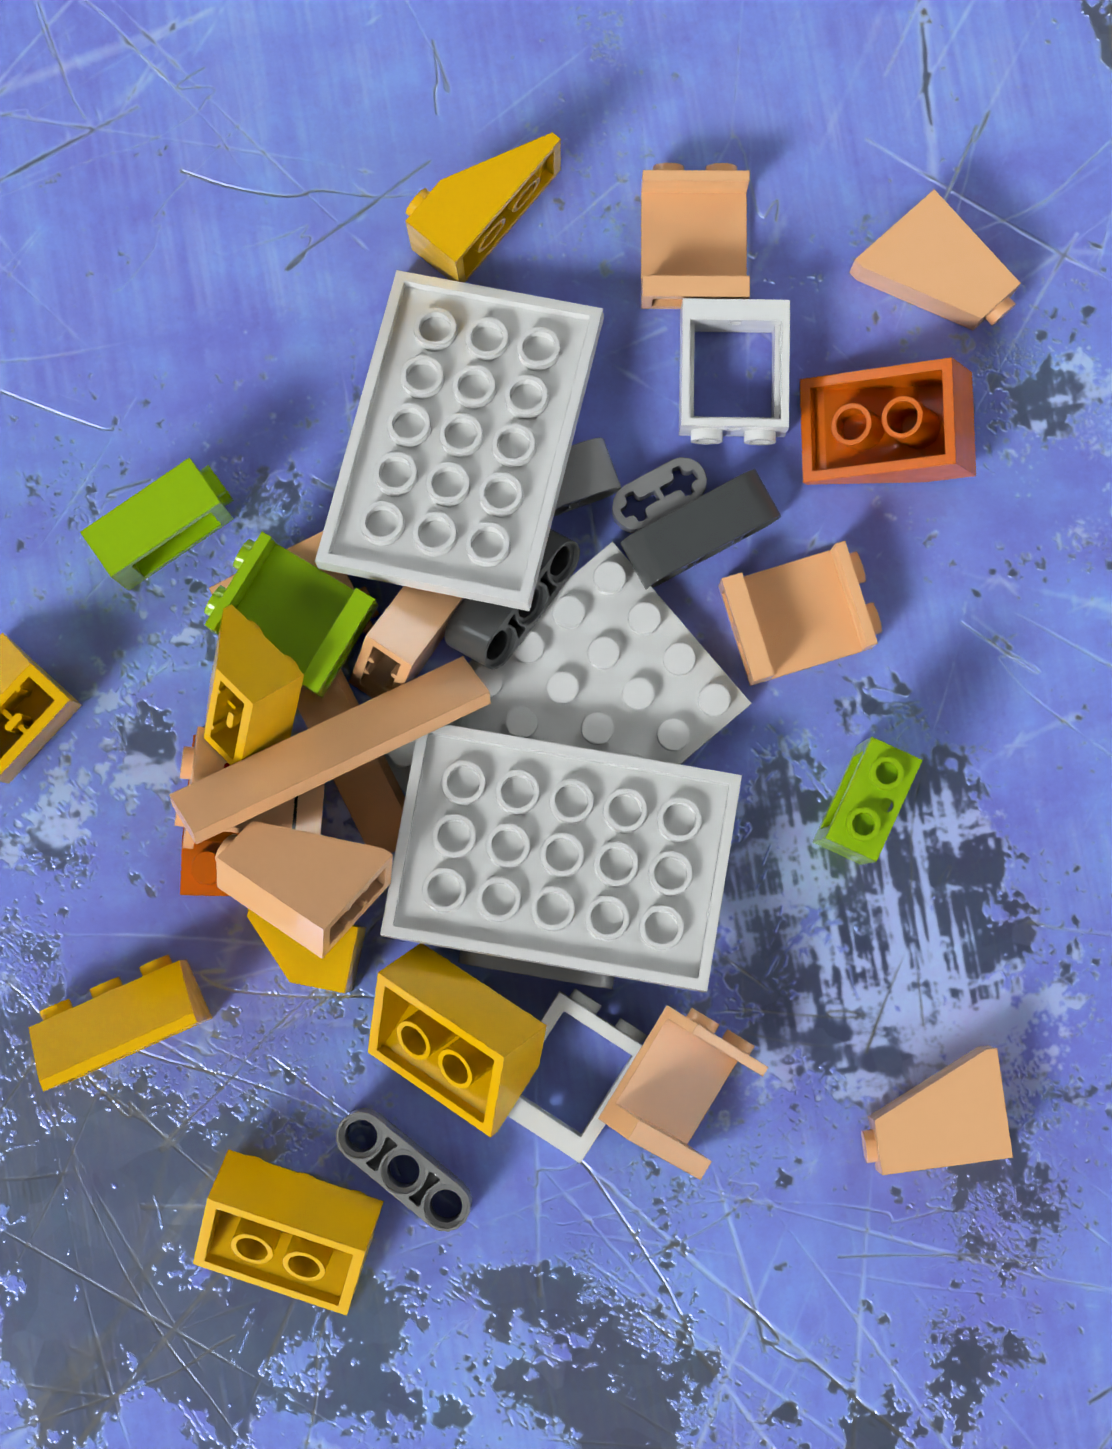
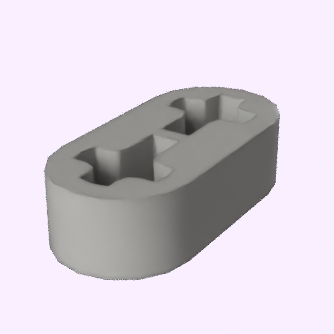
[612,457,707,533]

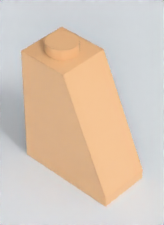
[849,189,1021,330]
[349,586,464,698]
[215,820,393,959]
[861,1045,1013,1175]

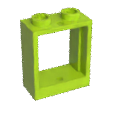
[80,457,234,591]
[813,737,923,865]

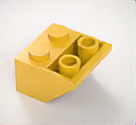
[204,604,304,765]
[0,632,82,784]
[247,909,366,993]

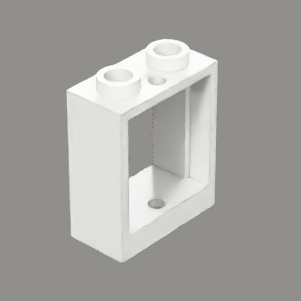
[679,298,790,445]
[508,988,648,1163]

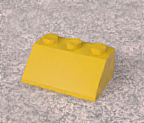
[368,943,547,1138]
[28,954,212,1092]
[193,1149,384,1316]

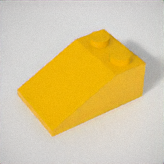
[405,132,561,283]

